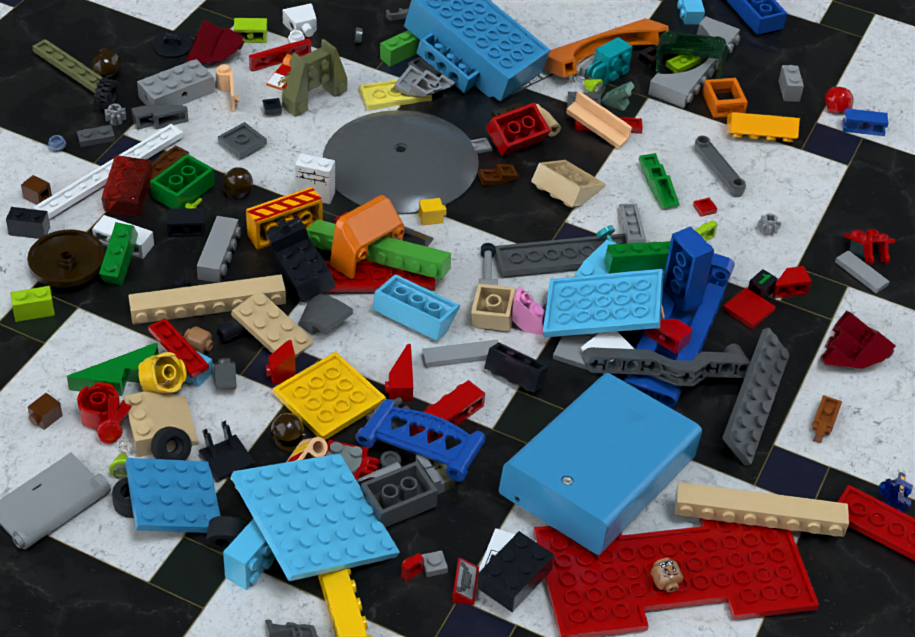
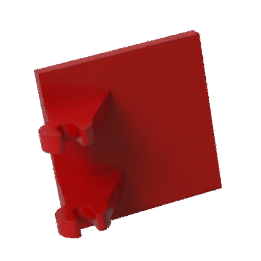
[844,229,895,264]

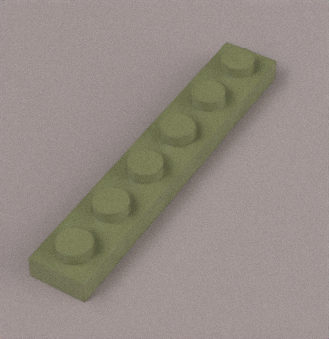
[32,39,103,93]

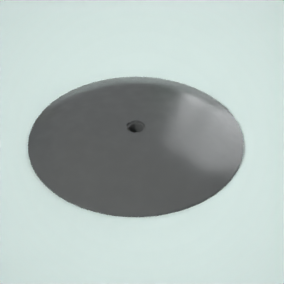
[323,110,479,214]

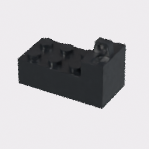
[265,217,336,303]

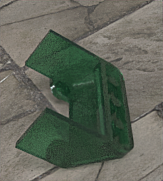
[656,31,728,79]

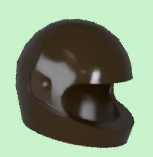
[92,48,121,79]
[222,167,253,199]
[271,413,306,454]

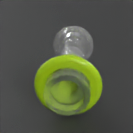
[569,71,605,95]
[109,437,132,480]

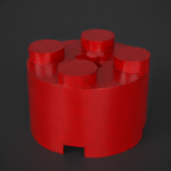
[77,382,120,429]

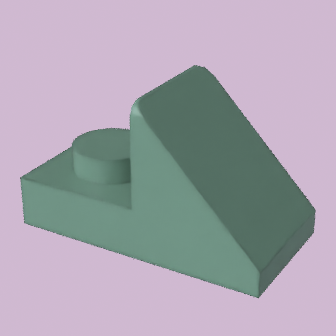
[601,81,635,111]

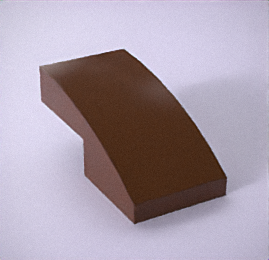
[477,164,518,186]

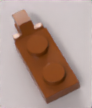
[812,395,842,443]

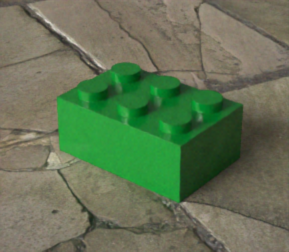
[150,154,215,209]

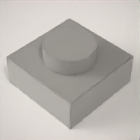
[421,551,448,577]

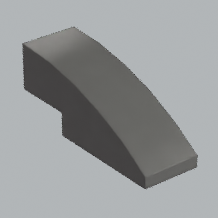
[131,104,189,130]

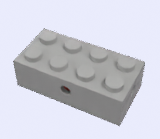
[137,59,214,106]

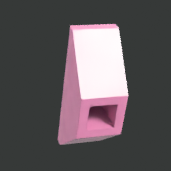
[512,286,546,335]

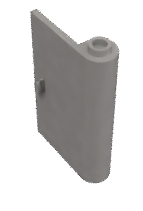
[0,452,111,550]

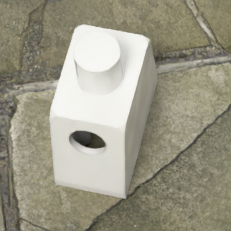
[283,4,317,37]

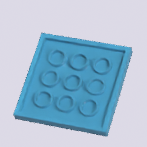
[125,458,220,533]

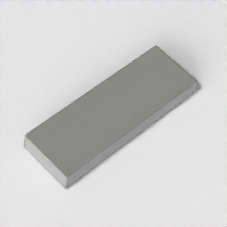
[835,250,890,293]

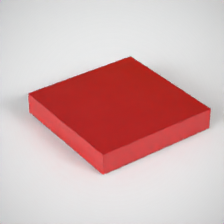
[723,288,776,330]

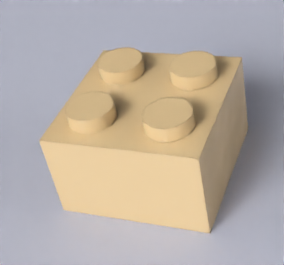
[471,284,516,331]

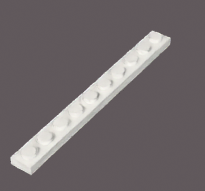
[33,124,183,219]

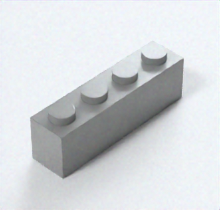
[197,216,242,283]

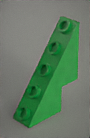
[67,343,159,396]

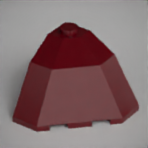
[185,20,245,63]
[819,310,896,369]

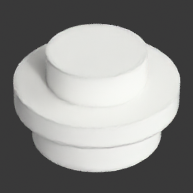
[288,30,305,43]

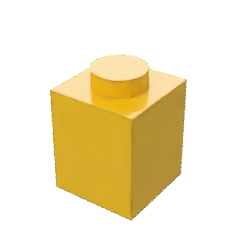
[418,198,446,226]

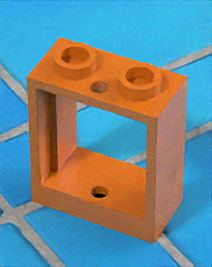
[702,78,748,118]

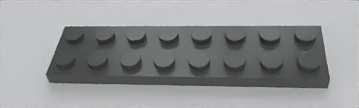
[495,233,627,277]
[722,328,790,466]

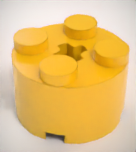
[138,352,187,394]

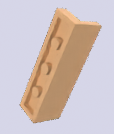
[566,91,632,149]

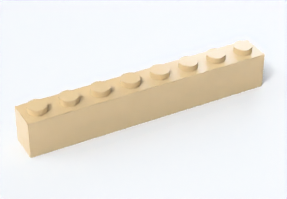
[128,275,286,324]
[674,482,849,537]

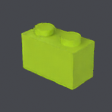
[234,18,268,43]
[10,286,55,322]

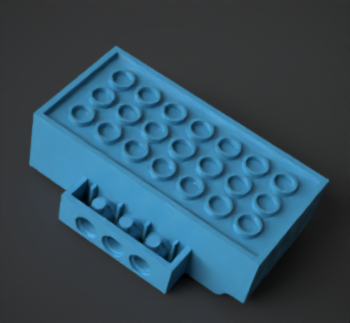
[404,0,551,102]

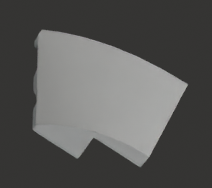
[393,65,455,97]

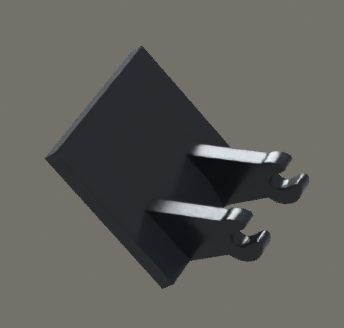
[199,420,255,481]

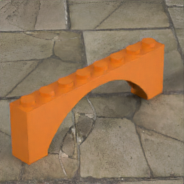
[543,18,670,78]

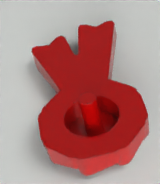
[96,395,132,444]

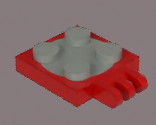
[324,440,380,483]

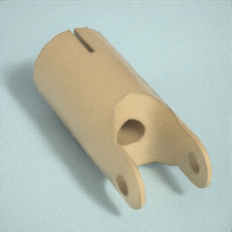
[536,104,561,137]

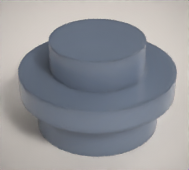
[48,135,66,151]

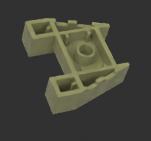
[282,39,347,117]

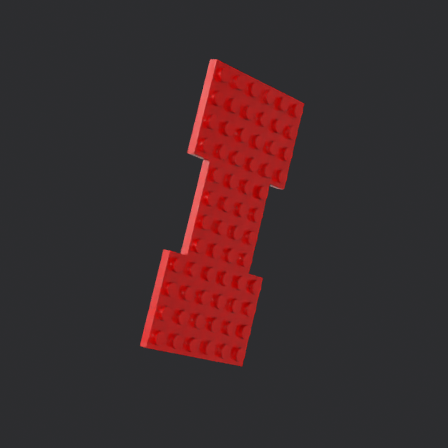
[533,518,819,637]

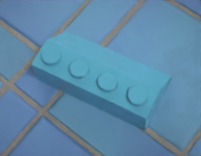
[372,274,460,341]

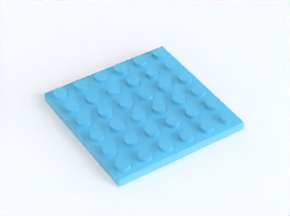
[231,454,400,581]

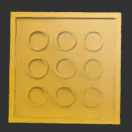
[273,351,386,440]

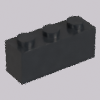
[484,342,549,393]

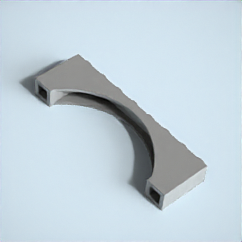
[648,16,740,108]

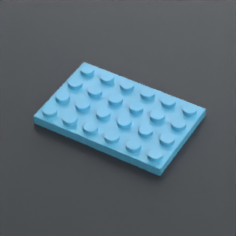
[543,269,664,337]

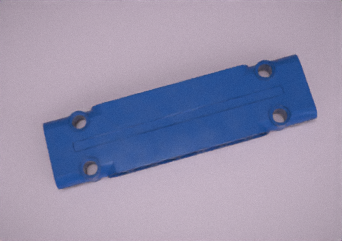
[624,253,735,408]

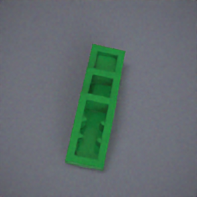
[638,153,680,209]

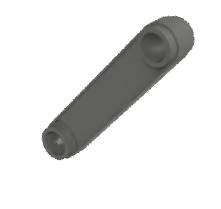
[694,135,746,197]

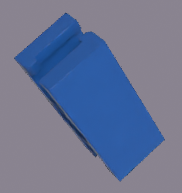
[842,108,889,136]

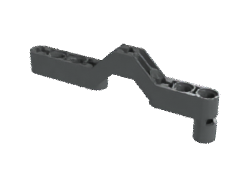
[582,344,750,386]

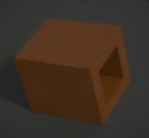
[21,175,52,205]
[28,393,63,430]

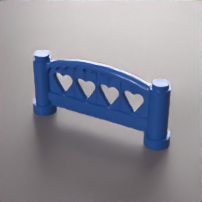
[355,399,486,482]

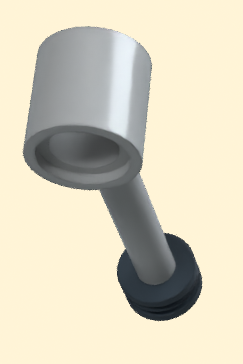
[479,243,498,286]

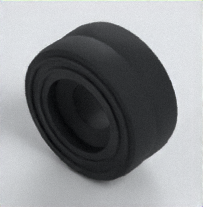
[151,426,192,460]

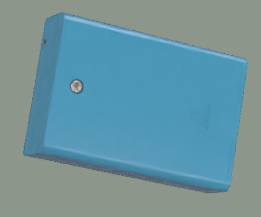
[499,373,702,555]

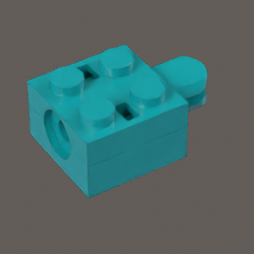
[587,37,633,85]

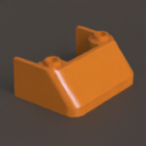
[330,195,405,279]

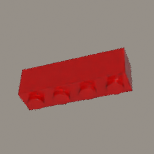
[410,380,485,443]

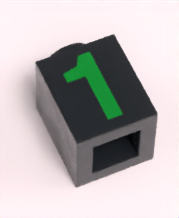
[748,269,778,299]

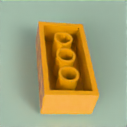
[246,187,323,250]

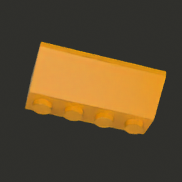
[727,112,800,142]

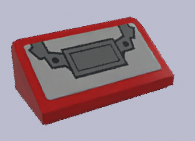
[452,558,479,605]

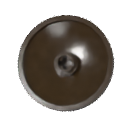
[27,229,105,288]

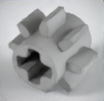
[105,104,126,125]
[757,213,781,235]

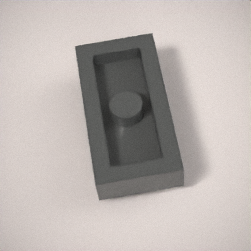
[77,125,115,147]

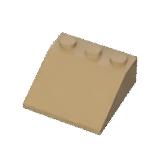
[531,160,606,208]
[124,392,199,457]

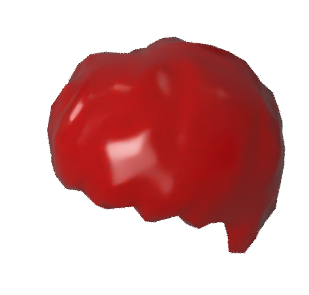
[824,87,854,113]

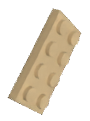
[231,290,314,358]

